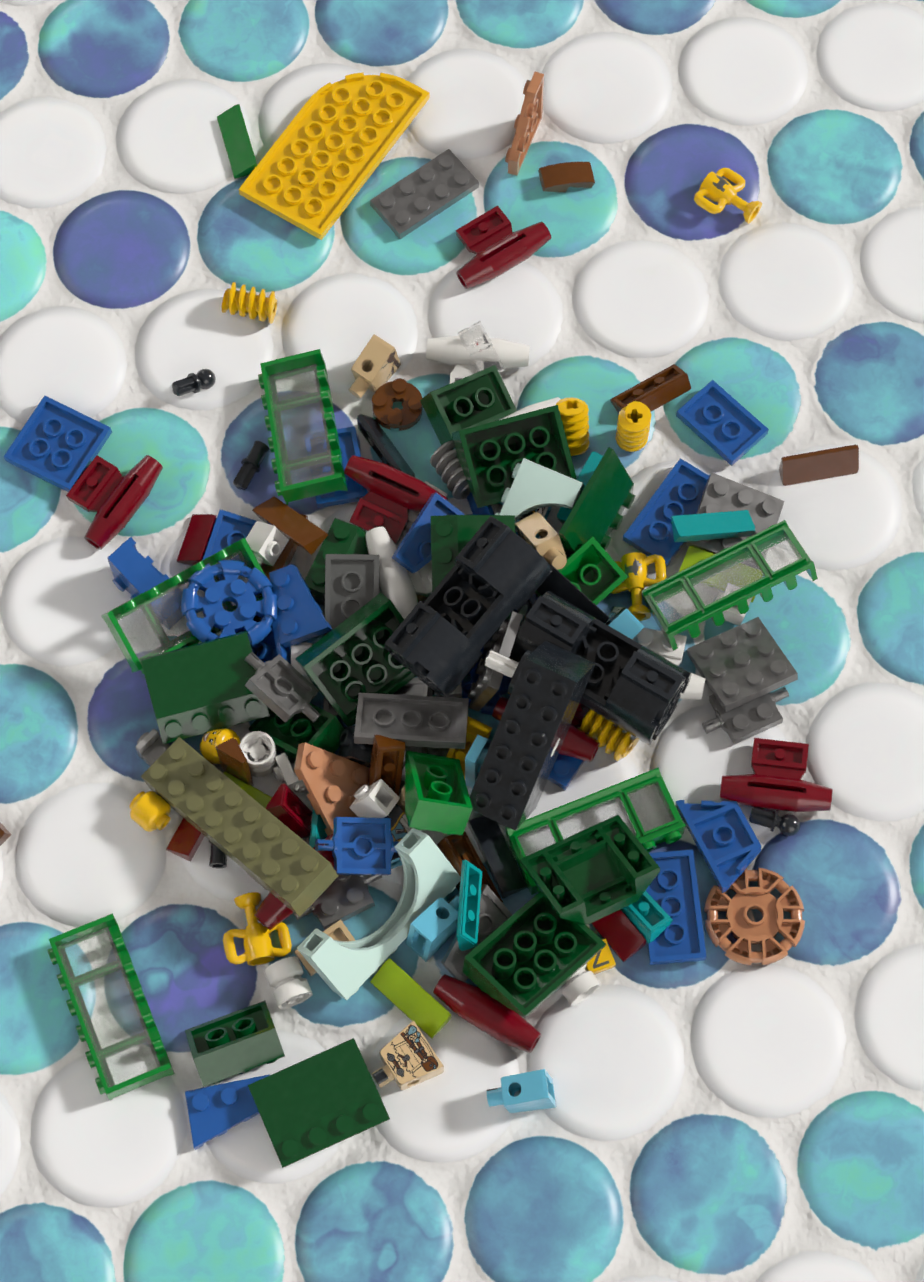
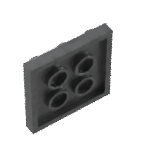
[686,473,784,571]
[468,611,523,712]
[687,617,798,712]

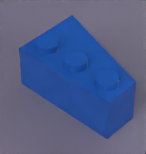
[107,537,184,630]

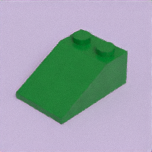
[405,751,473,836]

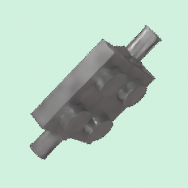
[244,652,321,723]
[702,686,789,745]
[294,874,382,930]

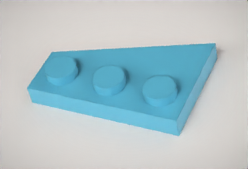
[465,735,492,789]

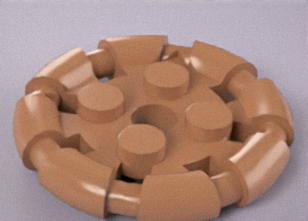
[704,867,805,966]

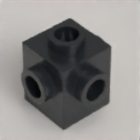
[338,725,373,766]

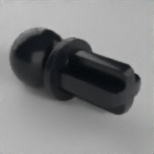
[171,369,216,396]
[749,807,800,836]

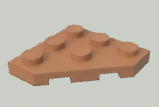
[505,72,544,176]
[294,743,370,836]

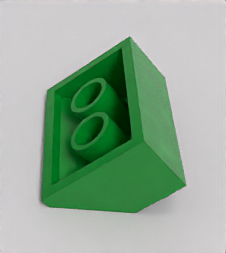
[534,537,628,605]

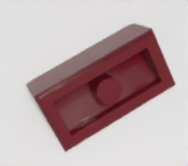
[176,514,217,566]
[265,783,313,839]
[166,818,205,862]
[591,910,646,962]

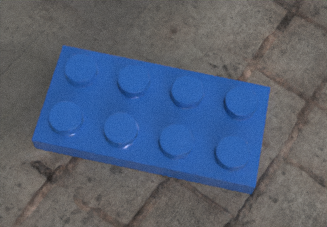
[622,458,709,568]
[646,849,707,965]

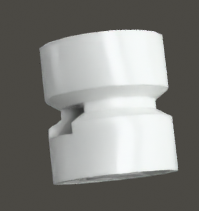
[239,731,277,777]
[264,956,313,1009]
[562,964,601,1006]

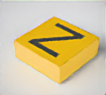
[586,939,616,974]

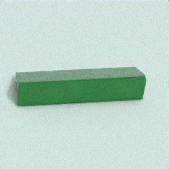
[217,104,257,179]

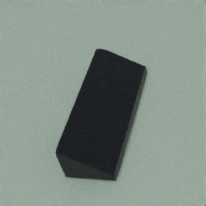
[357,414,415,477]
[537,564,609,623]
[468,816,528,899]

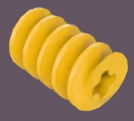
[221,282,277,324]
[556,397,590,456]
[616,401,652,452]
[580,709,639,761]

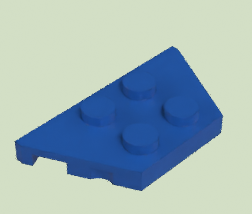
[675,800,761,893]

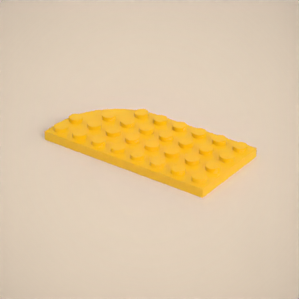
[239,72,430,240]

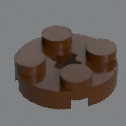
[372,378,423,431]

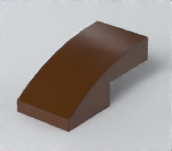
[538,162,595,192]

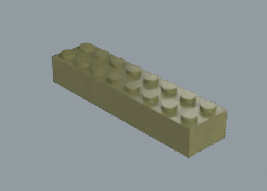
[141,737,338,917]

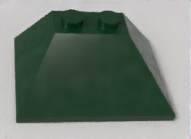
[520,815,660,925]

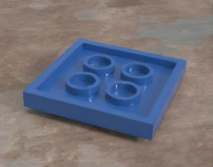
[4,395,112,492]

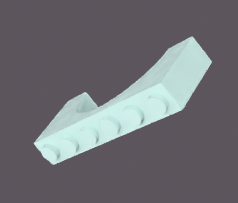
[495,458,585,631]
[297,828,461,1000]

